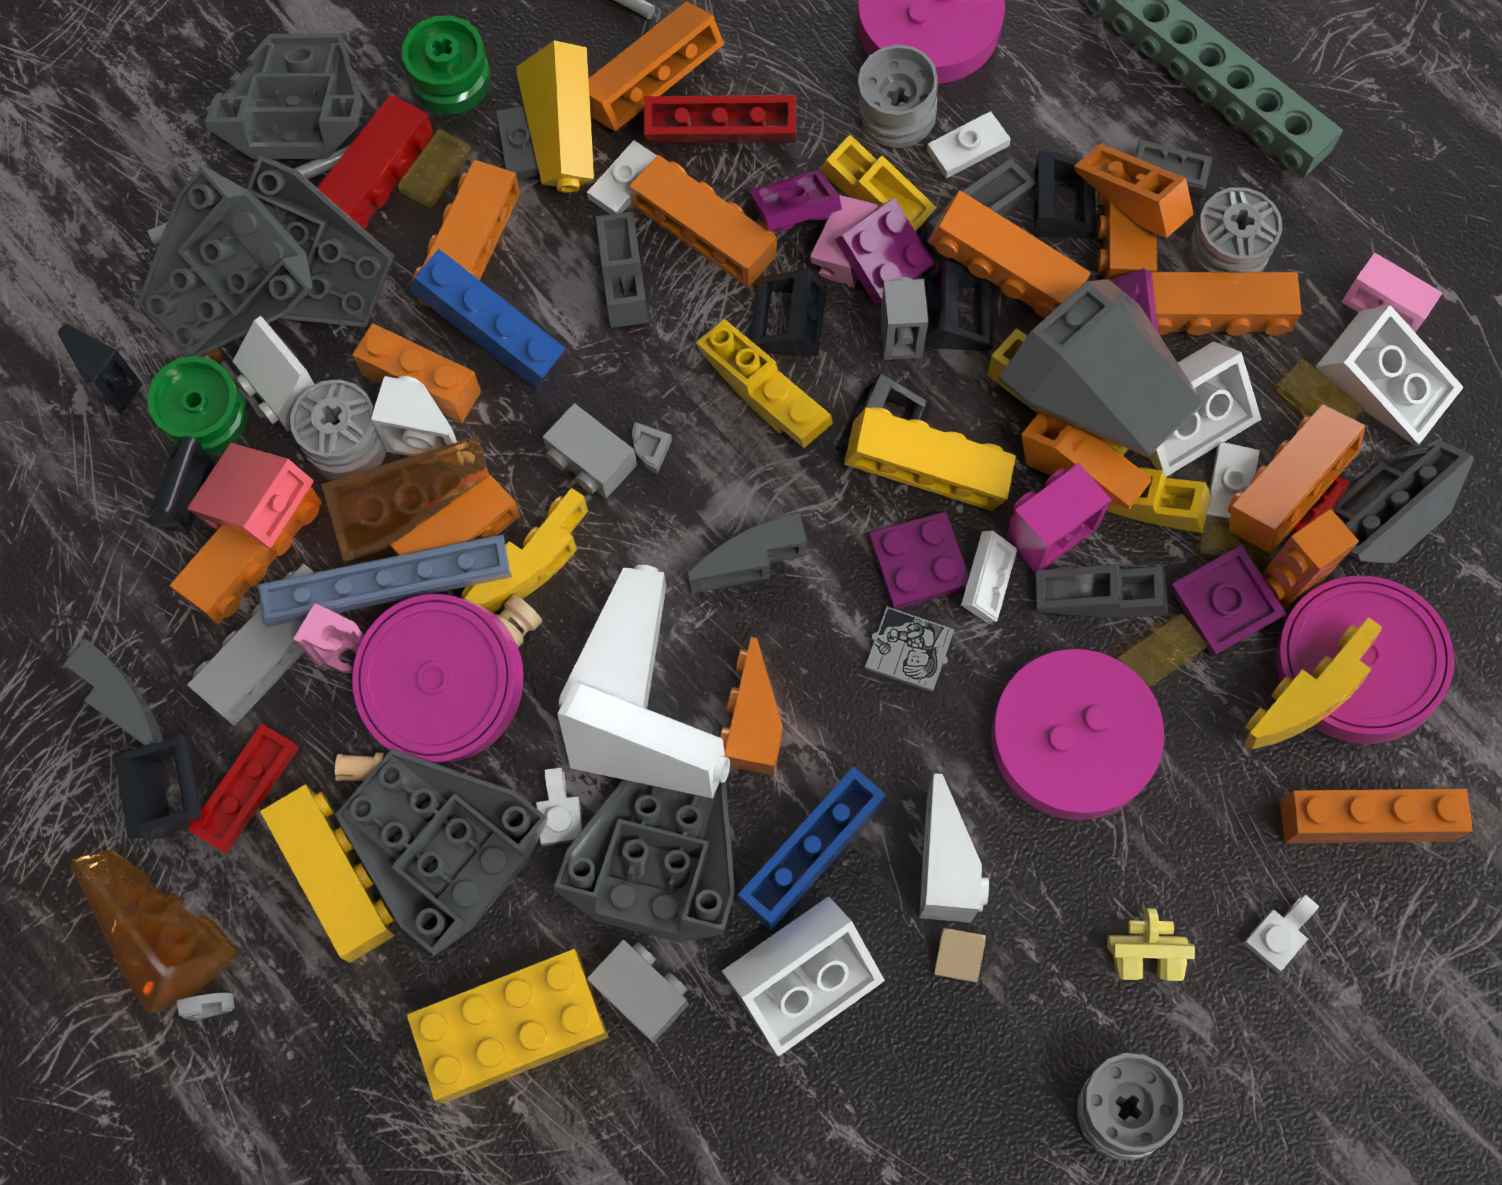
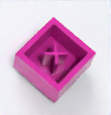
[1005,463,1111,574]

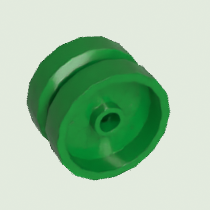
[402,15,491,115]
[147,356,248,455]

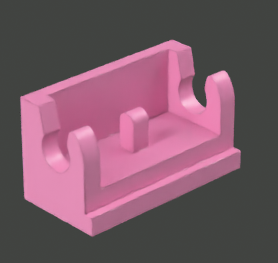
[810,195,878,288]
[1341,253,1442,333]
[293,603,364,673]

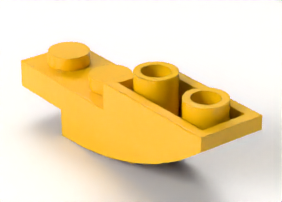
[696,319,833,448]
[460,488,588,614]
[1244,617,1383,750]

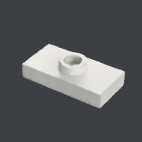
[927,111,1011,179]
[587,140,657,214]
[1206,441,1260,524]
[961,531,1017,622]

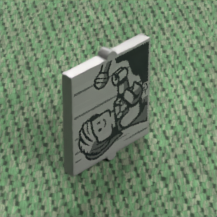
[865,607,955,693]

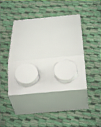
[1316,305,1463,445]
[919,774,989,923]

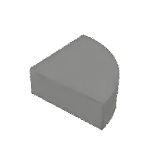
[632,422,672,474]
[177,993,235,1021]

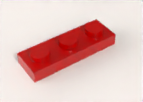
[188,724,299,854]

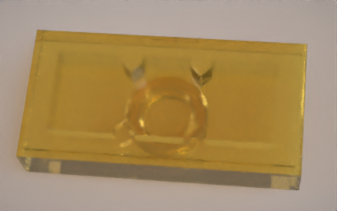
[398,129,472,208]
[1274,359,1365,420]
[1197,516,1283,567]
[1117,613,1208,688]

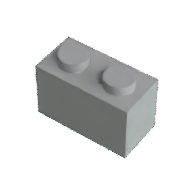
[880,277,928,360]
[543,403,637,499]
[587,939,689,1044]

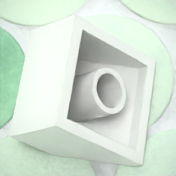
[233,316,315,432]
[371,376,465,467]

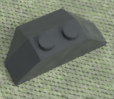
[1333,440,1474,563]

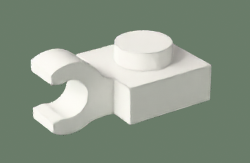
[536,768,583,846]
[1243,895,1319,973]

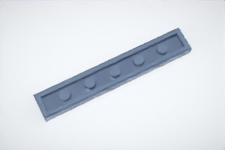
[258,535,512,627]

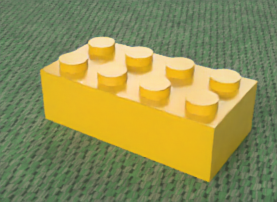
[407,949,609,1104]

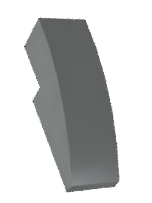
[922,159,1037,262]
[596,211,649,328]
[688,512,807,594]
[1036,564,1168,617]
[63,638,163,746]

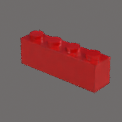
[318,94,434,229]
[644,95,797,144]

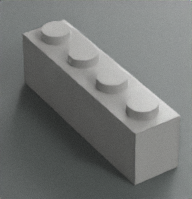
[187,563,342,726]

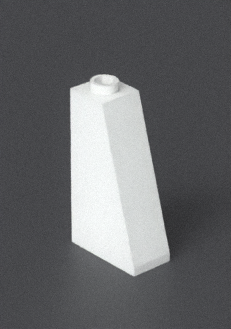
[559,565,666,709]
[557,682,730,798]

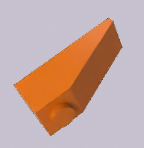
[1074,144,1194,238]

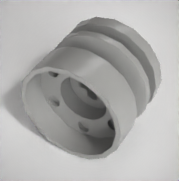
[858,44,938,148]
[1186,187,1283,272]
[290,379,387,483]
[1077,1053,1183,1161]

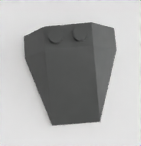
[205,33,363,160]

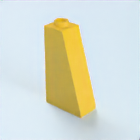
[516,40,594,193]

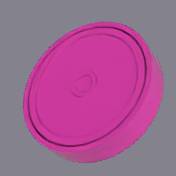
[857,0,1005,84]
[1276,576,1454,744]
[352,594,524,762]
[991,649,1164,820]

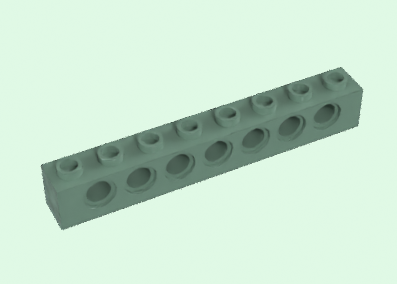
[1081,0,1343,178]

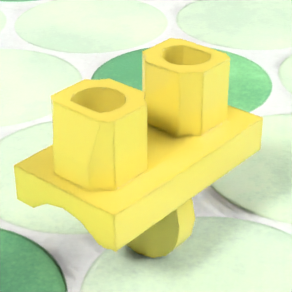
[1107,908,1195,981]

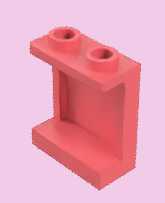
[187,443,314,548]

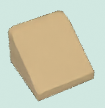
[934,928,986,983]

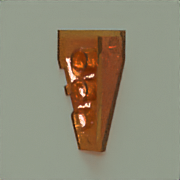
[321,436,490,562]
[71,849,238,1014]

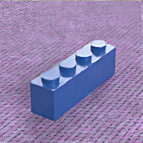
[410,249,566,389]
[738,767,886,931]

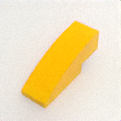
[818,135,937,232]
[1106,468,1212,533]

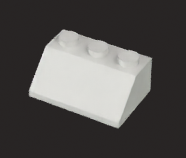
[1148,342,1261,477]
[722,896,885,1057]

